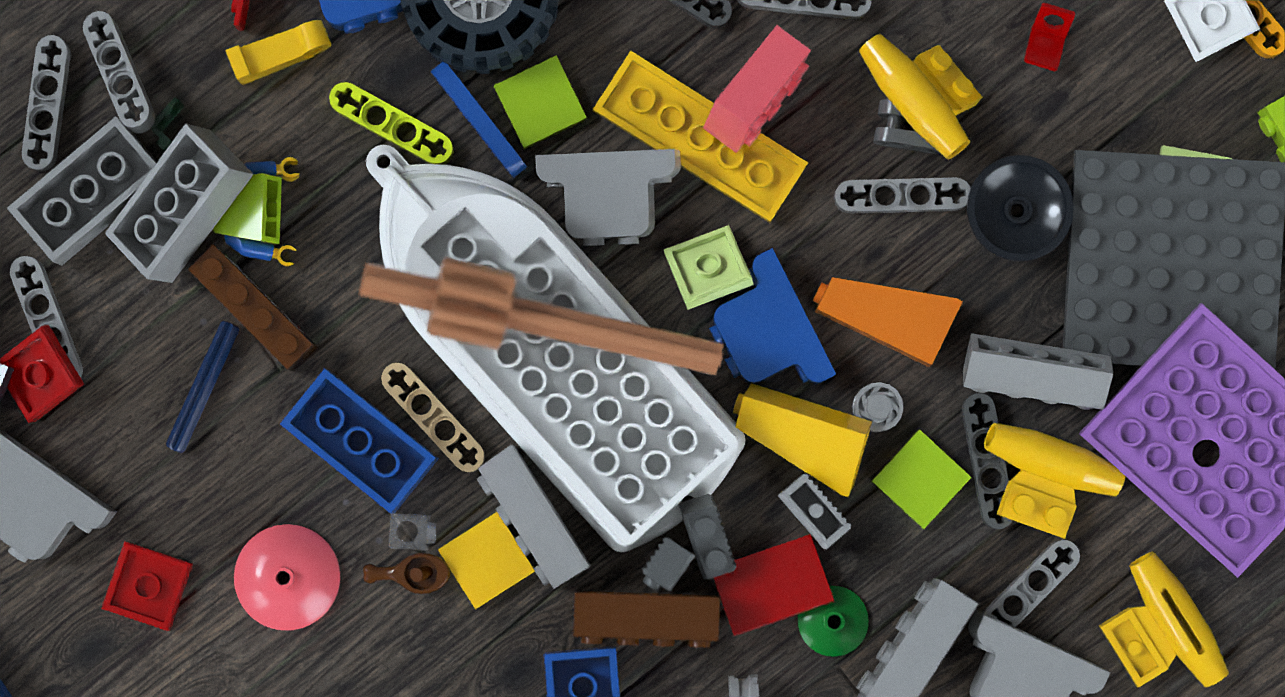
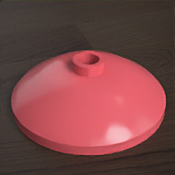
[234,524,341,630]

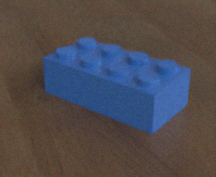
[280,369,439,514]
[544,646,620,697]

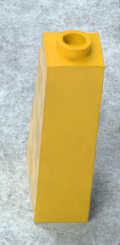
[733,383,872,497]

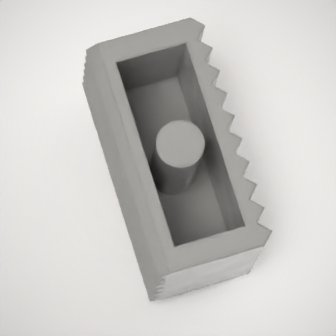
[777,474,851,549]

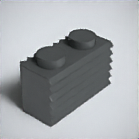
[679,494,736,579]
[643,537,694,593]

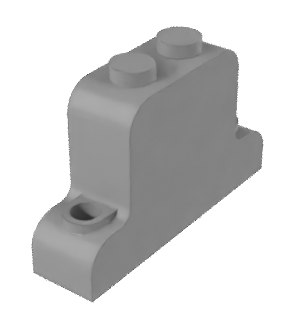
[535,149,681,246]
[0,430,117,563]
[968,610,1110,697]

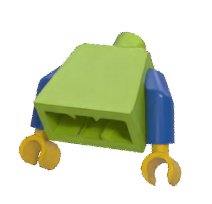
[213,157,299,266]

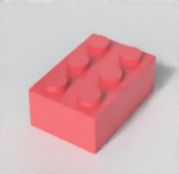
[703,25,811,153]

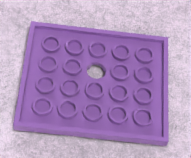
[1079,303,1285,578]

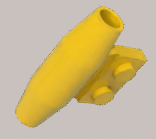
[859,34,983,160]
[984,423,1125,539]
[1099,551,1229,688]

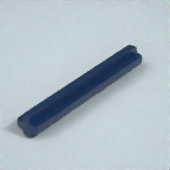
[166,321,239,453]

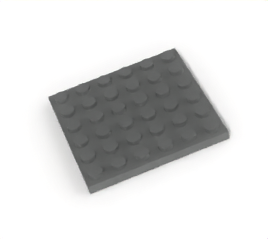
[1063,150,1285,369]

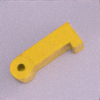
[225,20,332,85]

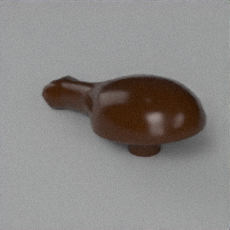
[363,553,450,594]

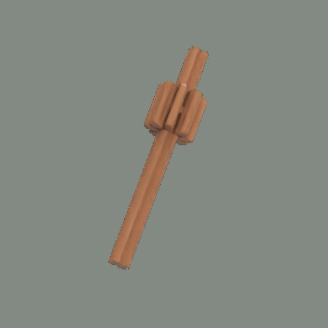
[359,257,723,375]

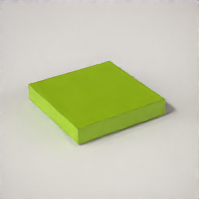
[493,55,587,150]
[871,429,972,529]

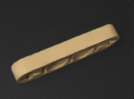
[381,363,485,472]

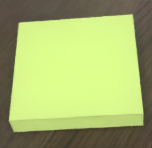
[664,225,754,310]

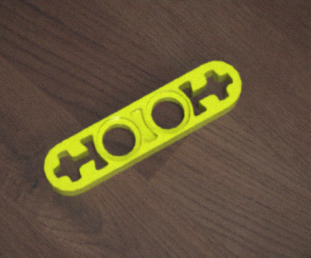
[329,82,453,165]

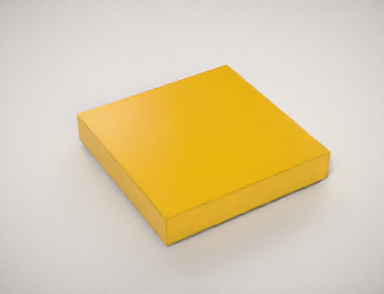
[438,512,535,609]

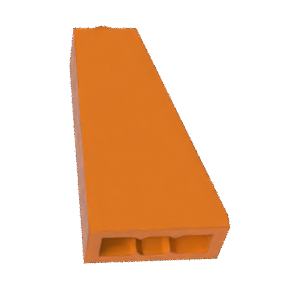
[813,277,963,367]

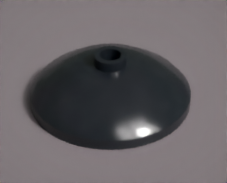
[967,155,1074,261]

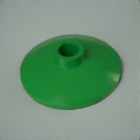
[798,586,869,657]

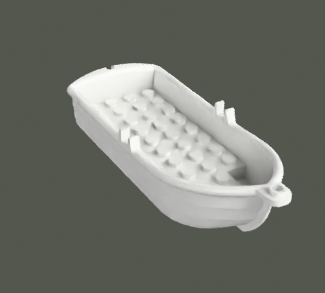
[366,145,745,552]

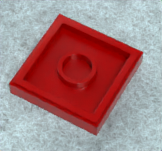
[0,325,84,423]
[101,541,193,631]

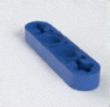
[430,62,527,178]

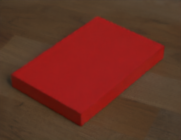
[713,534,834,637]

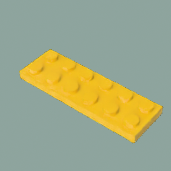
[593,51,808,223]

